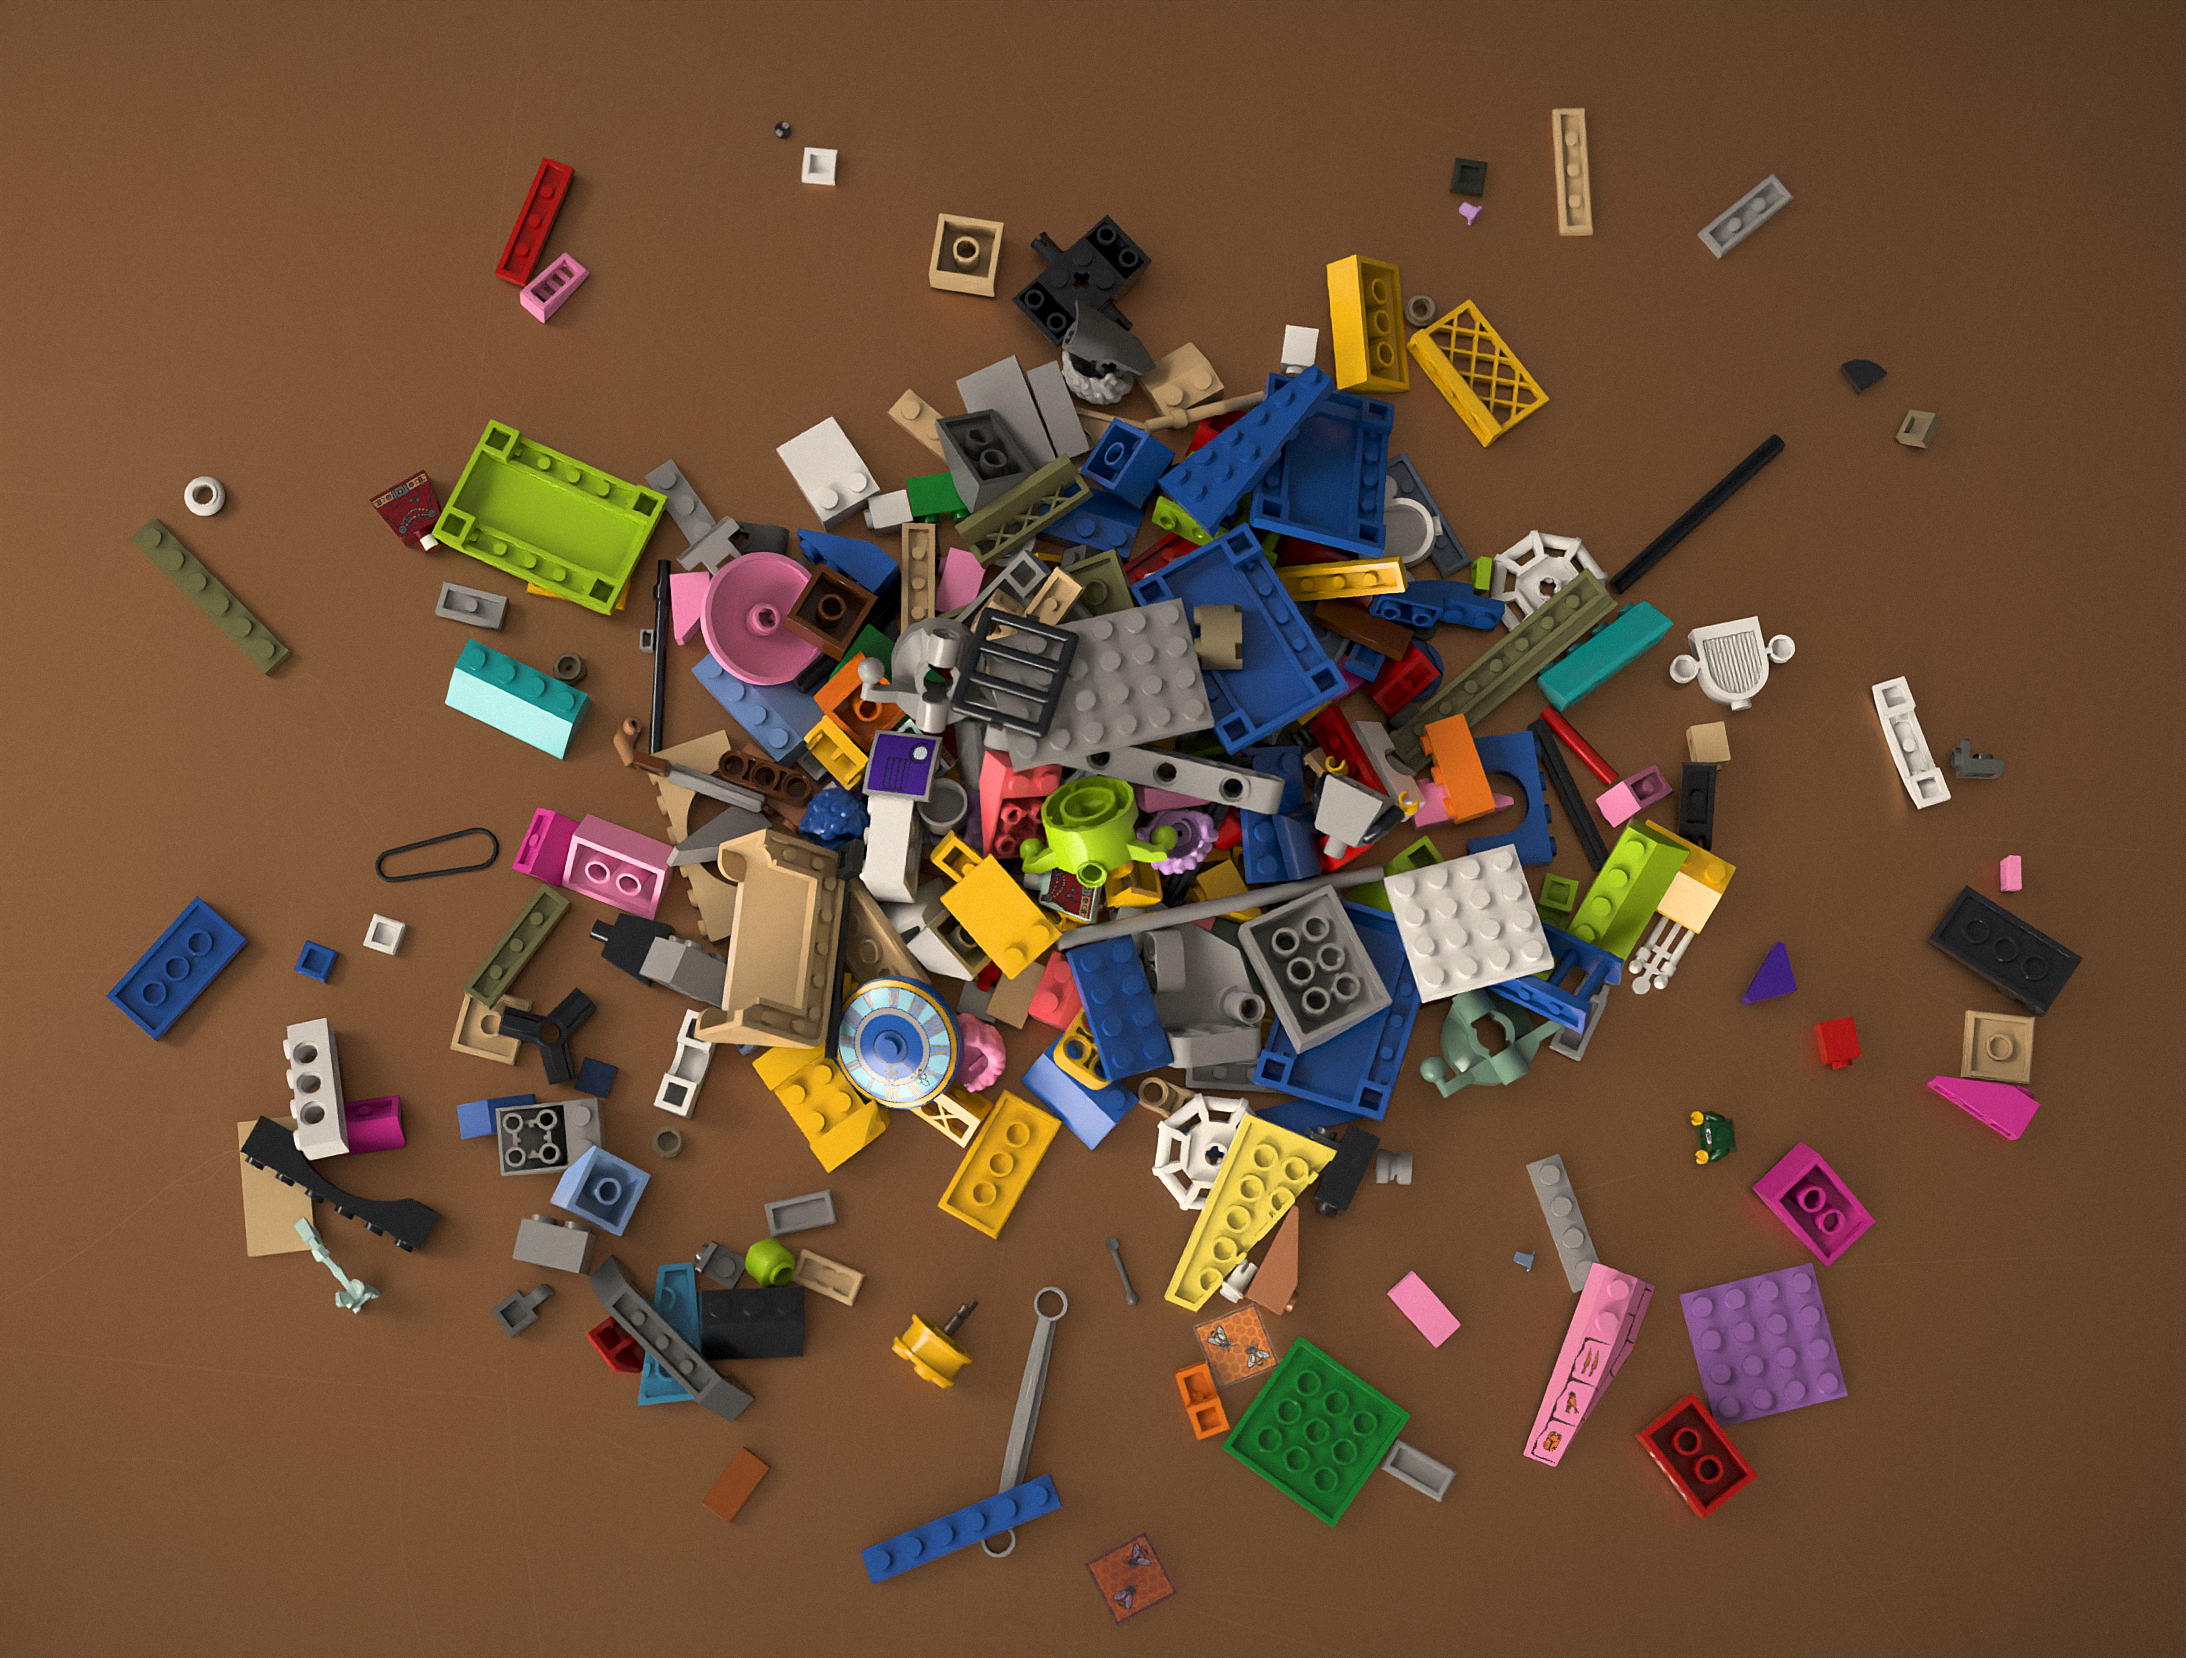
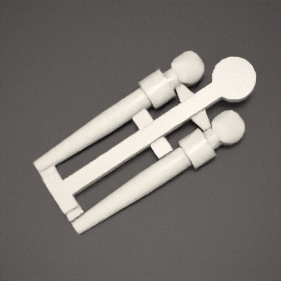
[1628,915,1695,994]

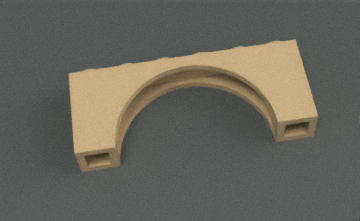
[648,730,737,946]

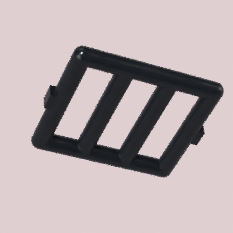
[949,607,1079,738]

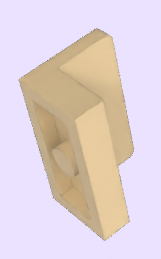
[985,961,1046,1029]

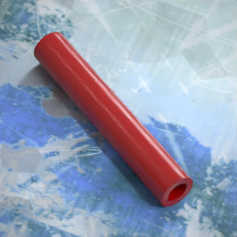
[1539,704,1620,787]

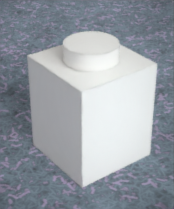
[1280,325,1319,378]
[863,489,914,537]

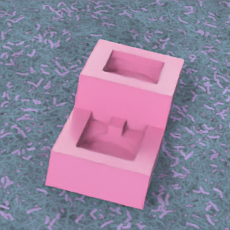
[1387,1271,1461,1348]

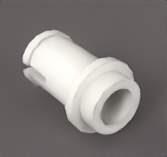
[1219,1259,1259,1303]

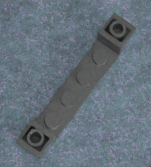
[588,1254,756,1422]

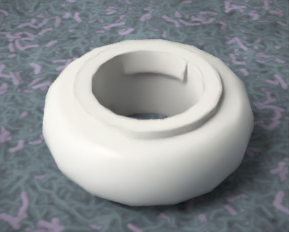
[184,476,225,516]

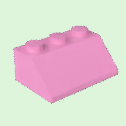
[561,814,675,921]

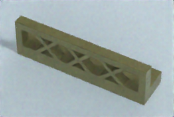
[955,453,1094,569]

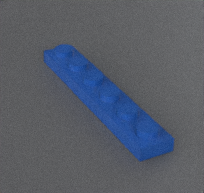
[861,1474,1063,1584]

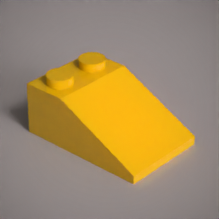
[940,853,1062,980]

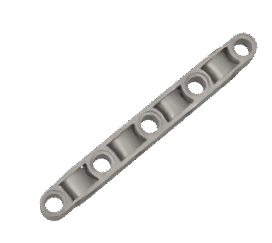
[984,710,1286,815]

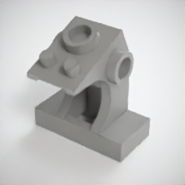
[676,516,742,576]

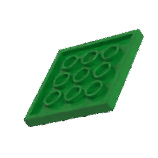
[1221,1335,1411,1528]

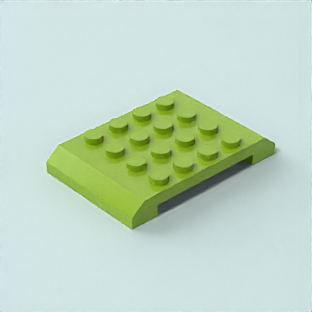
[432,419,669,615]

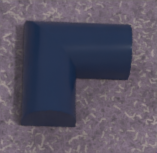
[1271,801,1324,880]

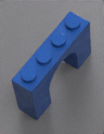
[1465,731,1557,869]

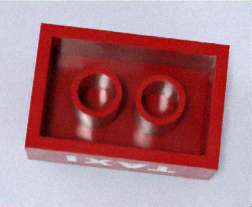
[1634,1393,1758,1518]

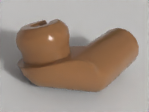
[614,716,642,768]

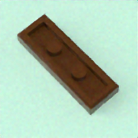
[1310,598,1414,662]

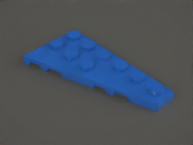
[1157,364,1336,538]

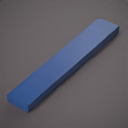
[1179,1099,1367,1158]

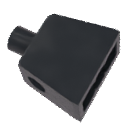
[590,913,676,988]

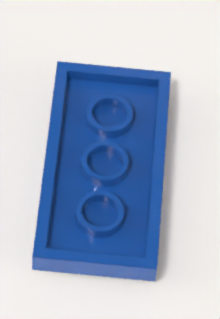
[1239,745,1311,884]
[106,896,248,1041]
[1066,934,1174,1082]

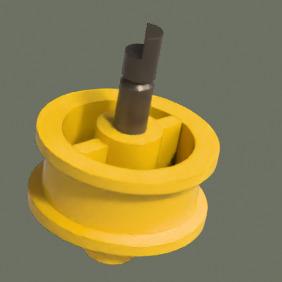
[892,1298,979,1389]

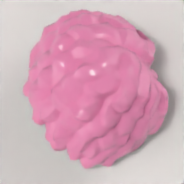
[955,1013,1006,1092]

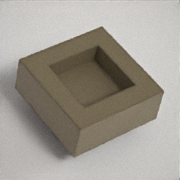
[1896,409,1942,448]

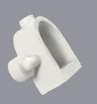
[1358,475,1443,582]
[1670,616,1795,711]

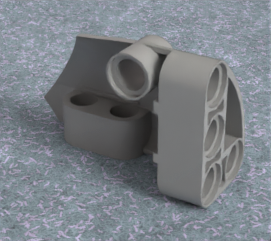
[1141,901,1265,1068]

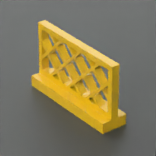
[1406,299,1550,448]

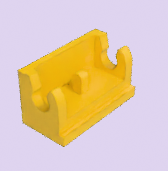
[804,715,868,793]

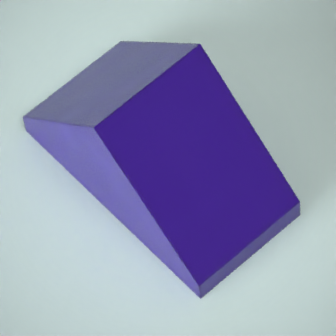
[1740,941,1797,1005]

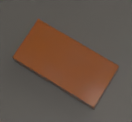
[702,1447,771,1523]

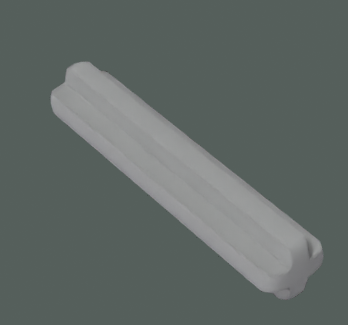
[669,764,766,813]

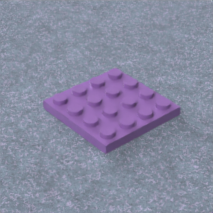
[1679,1263,1848,1427]

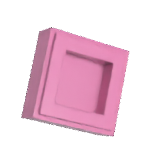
[2000,856,2022,894]

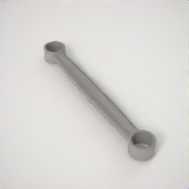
[981,1287,1068,1558]

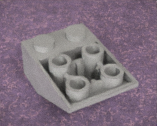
[496,1098,606,1176]

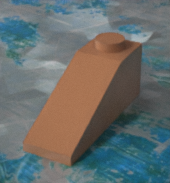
[1245,1205,1299,1315]

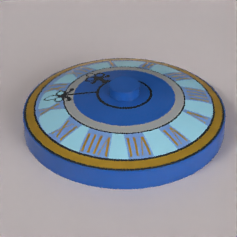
[836,975,964,1109]

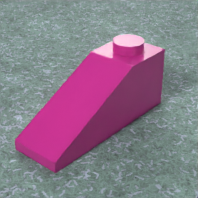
[1926,1076,2041,1141]

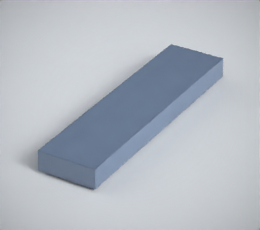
[1386,451,1472,580]

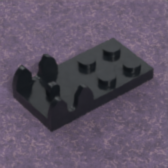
[1929,885,2083,1017]

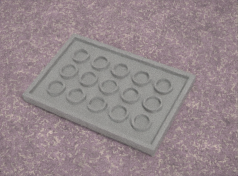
[985,598,1214,772]

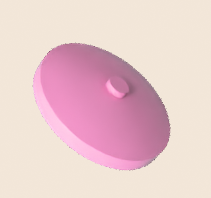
[700,552,823,686]

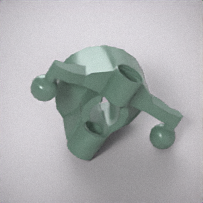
[1420,987,1565,1098]

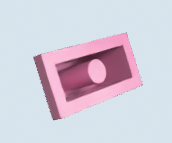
[670,571,712,646]
[1595,764,1674,828]

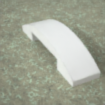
[1872,676,1951,809]

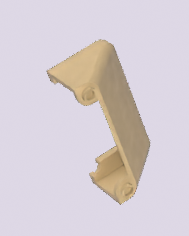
[694,829,845,1049]

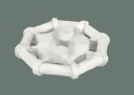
[1490,530,1609,631]
[1152,1093,1257,1211]

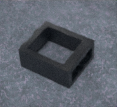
[1311,1124,1381,1218]

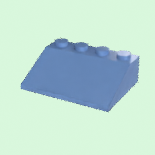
[691,652,831,768]

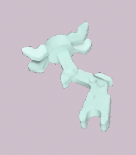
[294,1216,381,1314]

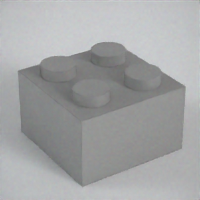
[639,935,728,1008]
[512,1214,598,1276]

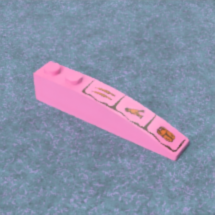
[1523,1262,1655,1467]

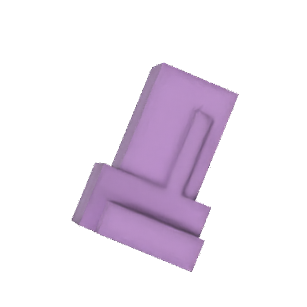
[1459,202,1482,226]

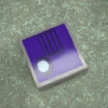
[862,730,943,803]

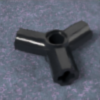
[497,987,597,1085]

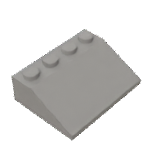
[1237,884,1393,1054]

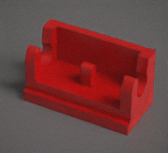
[1362,641,1441,717]

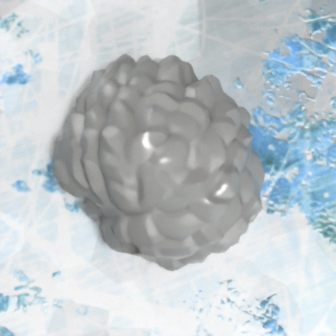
[1061,350,1134,405]

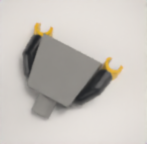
[1311,756,1419,859]

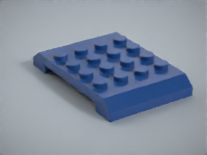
[1249,372,1395,558]
[1129,522,1349,756]
[1252,898,1422,1122]

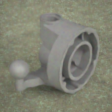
[858,618,999,733]

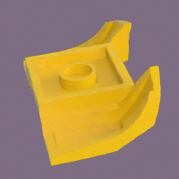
[751,1039,892,1173]

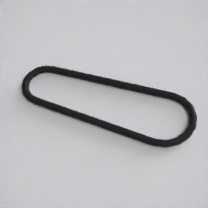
[375,828,498,882]

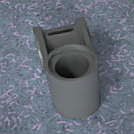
[728,521,790,556]

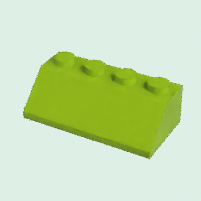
[1565,817,1691,963]

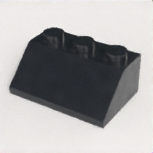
[698,1286,805,1361]

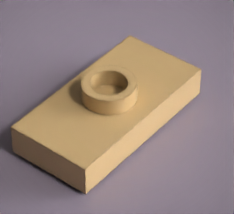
[791,1249,866,1306]

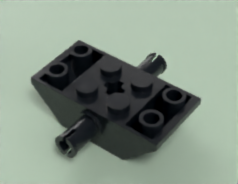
[1012,214,1152,348]

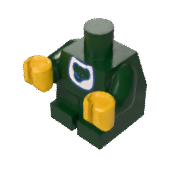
[1691,1111,1737,1164]

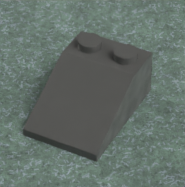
[935,409,1035,515]

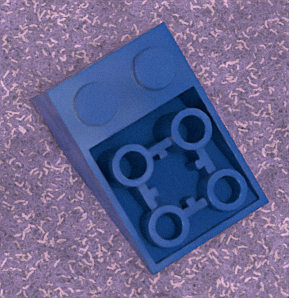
[796,528,901,604]

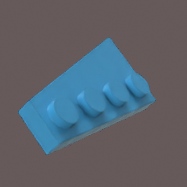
[637,1262,700,1406]

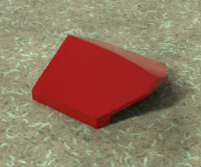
[586,1316,646,1374]

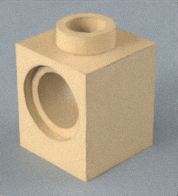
[1686,721,1731,773]

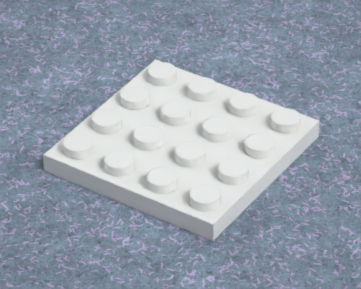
[1384,844,1554,1003]

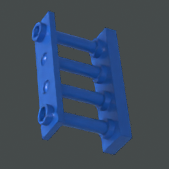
[1485,920,1624,1034]

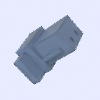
[1513,1251,1536,1272]

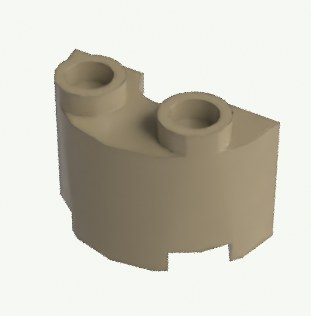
[1194,604,1242,670]

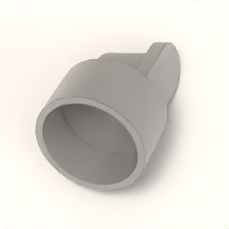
[917,778,969,837]

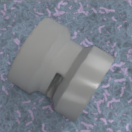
[1376,1149,1412,1185]

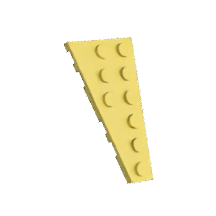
[1164,1111,1337,1312]

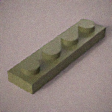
[462,883,571,1011]

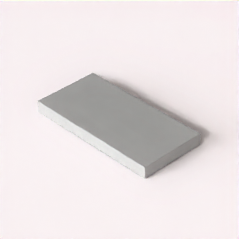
[956,355,1057,472]

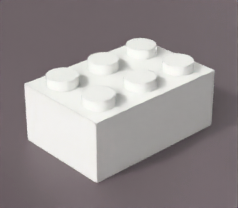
[860,795,925,903]

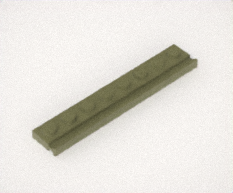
[1388,568,1618,773]

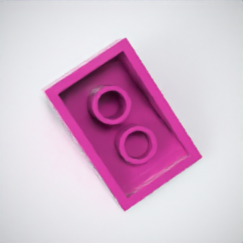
[1752,1142,1876,1268]

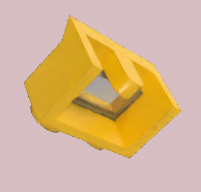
[1104,834,1163,910]

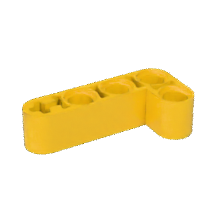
[1053,959,1144,1090]

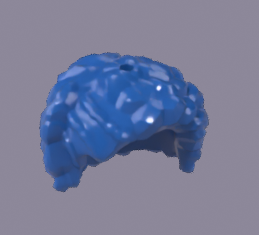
[799,787,871,853]

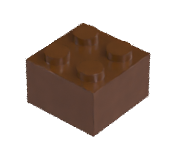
[783,562,878,662]

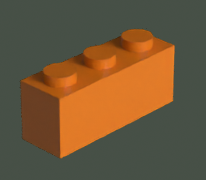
[1420,713,1497,825]

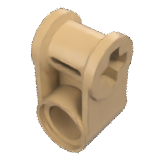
[1136,1077,1197,1128]

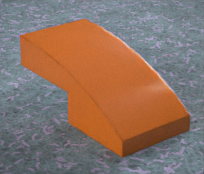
[1173,1360,1230,1440]

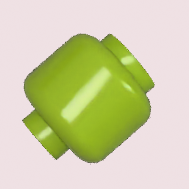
[745,1238,796,1288]

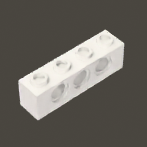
[283,1018,349,1161]

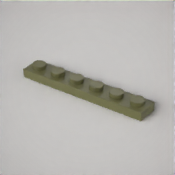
[130,516,292,676]

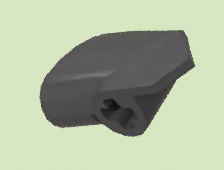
[1062,299,1156,378]

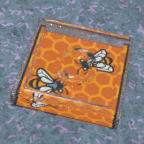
[1193,1302,1280,1391]

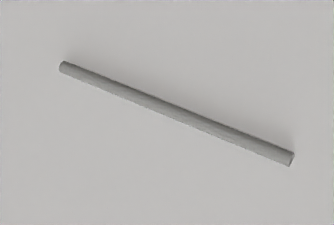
[1056,863,1384,949]

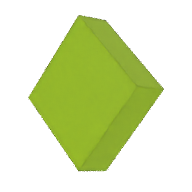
[1469,556,1492,596]

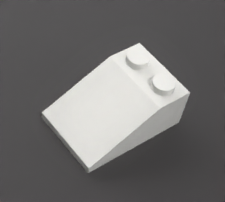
[776,416,881,532]

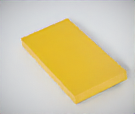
[937,1089,1063,1239]

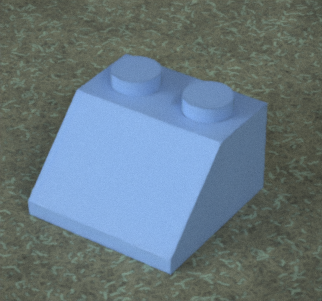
[550,1145,651,1236]

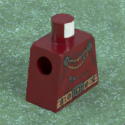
[369,470,443,555]

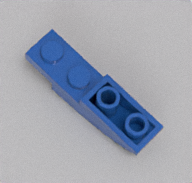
[1369,580,1505,631]

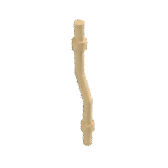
[1145,390,1264,433]

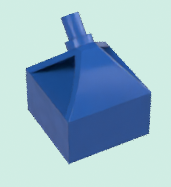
[1079,418,1180,509]

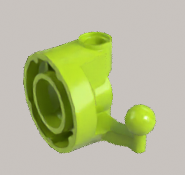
[1020,776,1178,888]

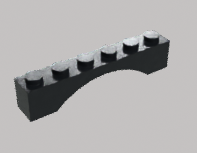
[240,1115,442,1253]

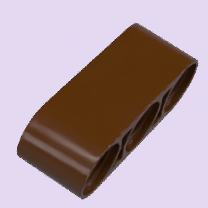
[718,750,814,807]

